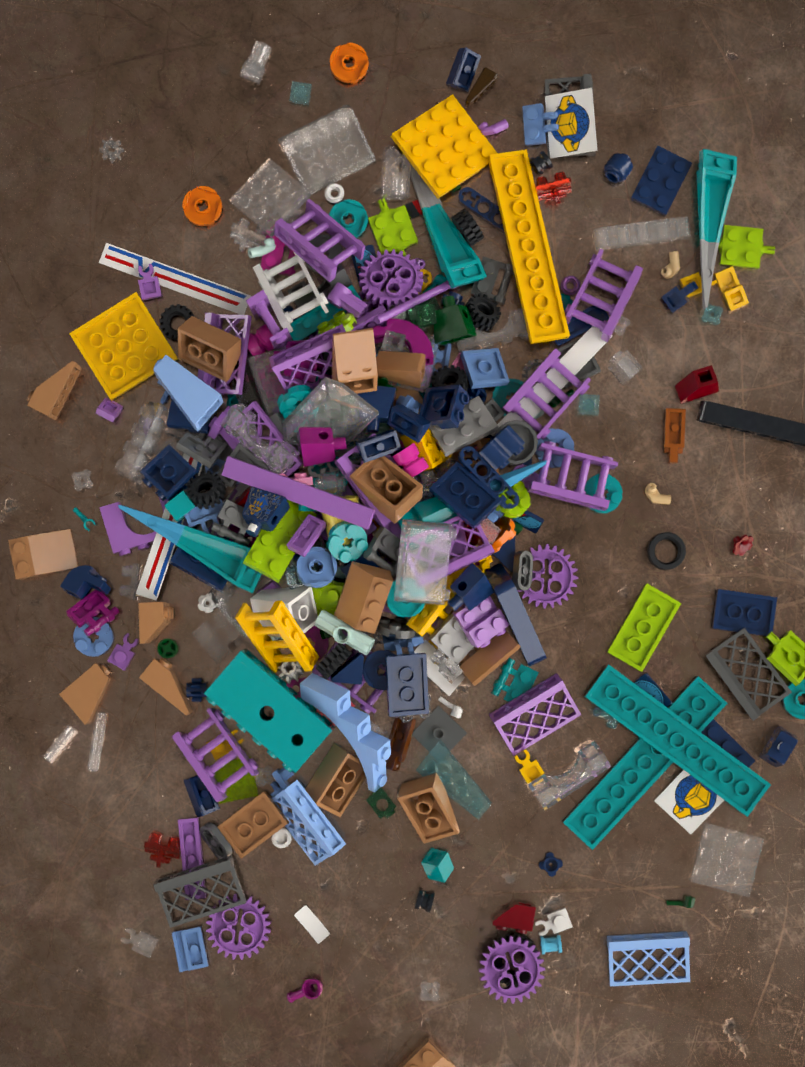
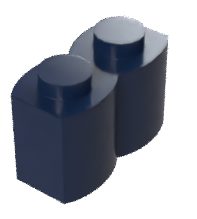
[478,424,525,470]

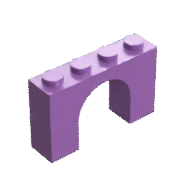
[100,498,189,556]

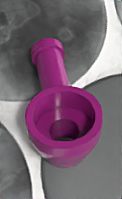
[287,978,323,1003]

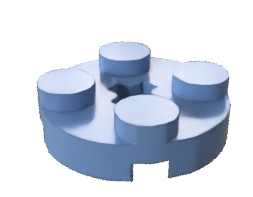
[535,428,574,468]
[296,547,337,588]
[73,617,114,657]

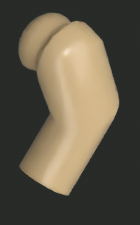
[661,251,680,279]
[645,483,671,505]

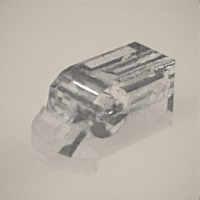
[381,145,411,201]

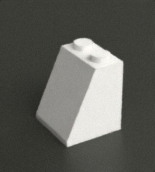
[250,586,318,638]

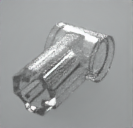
[240,41,272,84]

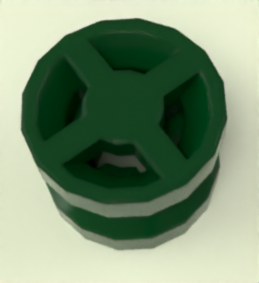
[157,639,179,658]

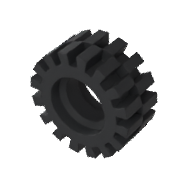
[451,209,484,247]
[465,293,501,331]
[159,304,195,341]
[431,365,468,392]
[186,471,226,509]
[316,643,352,679]

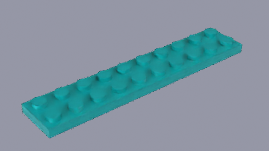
[584,664,771,817]
[563,676,728,850]

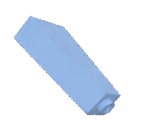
[153,355,223,431]

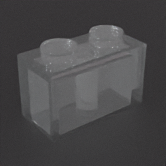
[608,350,642,386]

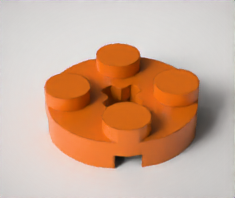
[330,43,369,84]
[182,186,222,226]
[479,517,516,553]

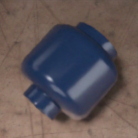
[604,153,633,183]

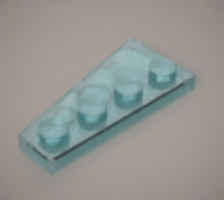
[416,739,492,820]

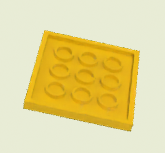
[391,94,497,199]
[69,292,178,401]

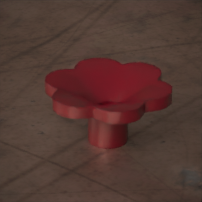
[733,535,754,556]

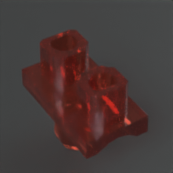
[536,172,572,205]
[144,833,181,868]

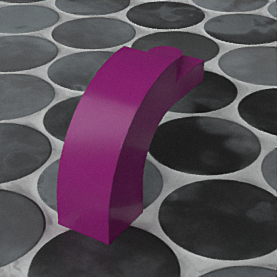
[372,318,434,366]

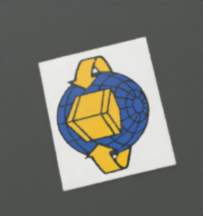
[545,88,598,159]
[654,770,724,834]

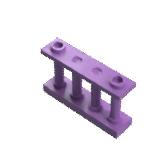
[274,199,365,282]
[565,249,643,342]
[246,290,292,351]
[501,348,591,440]
[528,441,618,511]
[312,630,386,714]
[171,708,259,802]

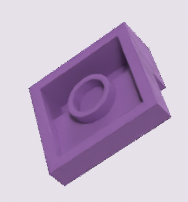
[453,596,509,648]

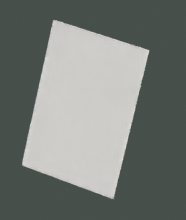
[414,640,465,696]

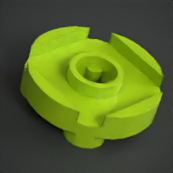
[317,311,357,335]
[496,481,531,518]

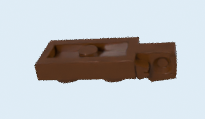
[386,716,416,772]

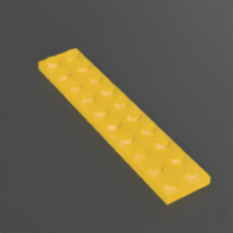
[488,149,570,344]

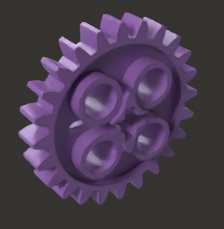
[359,249,423,310]
[517,544,578,609]
[206,893,271,960]
[478,936,545,1004]

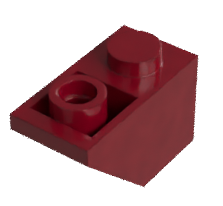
[675,365,719,404]
[492,902,536,934]

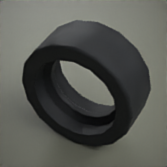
[647,532,686,570]

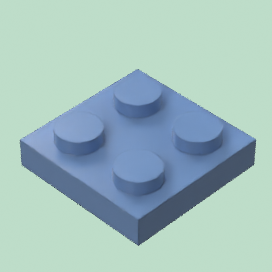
[460,348,510,389]

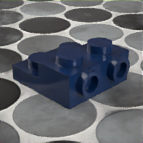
[419,385,469,429]
[140,444,197,501]

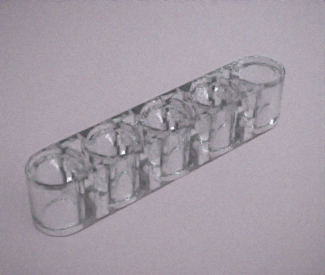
[593,217,691,250]

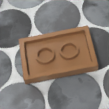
[218,790,289,859]

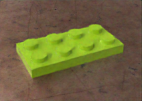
[243,500,317,583]
[607,583,681,672]

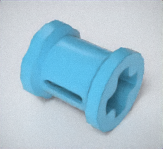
[540,935,562,955]

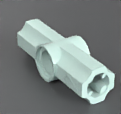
[315,610,375,655]

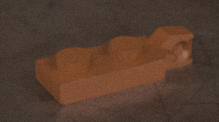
[663,408,686,464]

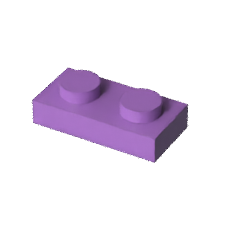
[287,514,327,557]

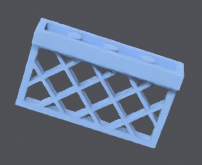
[272,780,346,866]
[607,931,690,986]

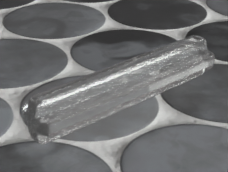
[87,712,107,772]

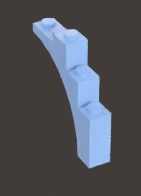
[299,673,391,793]

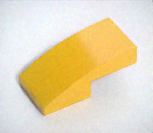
[713,266,749,311]

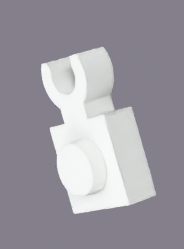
[535,907,572,936]

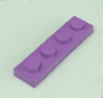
[178,817,207,900]

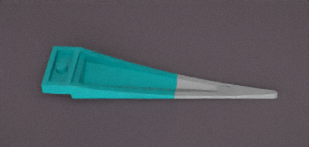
[697,149,737,309]
[403,154,487,289]

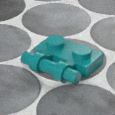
[491,658,539,702]

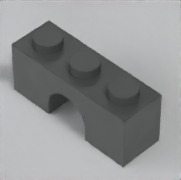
[287,264,354,316]

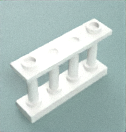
[253,251,329,333]

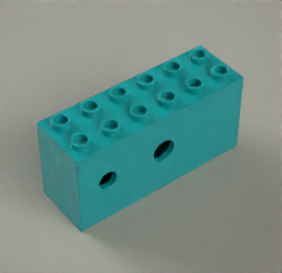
[204,648,336,773]

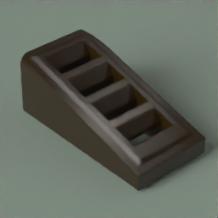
[465,67,498,108]

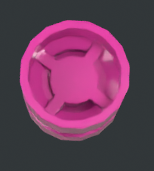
[248,324,274,360]
[392,443,429,477]

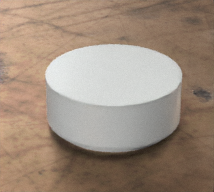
[271,828,292,848]

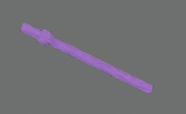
[375,280,457,324]

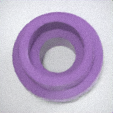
[560,276,580,296]

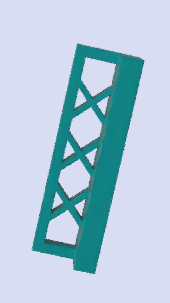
[290,285,362,341]

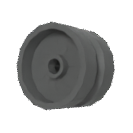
[493,420,538,466]

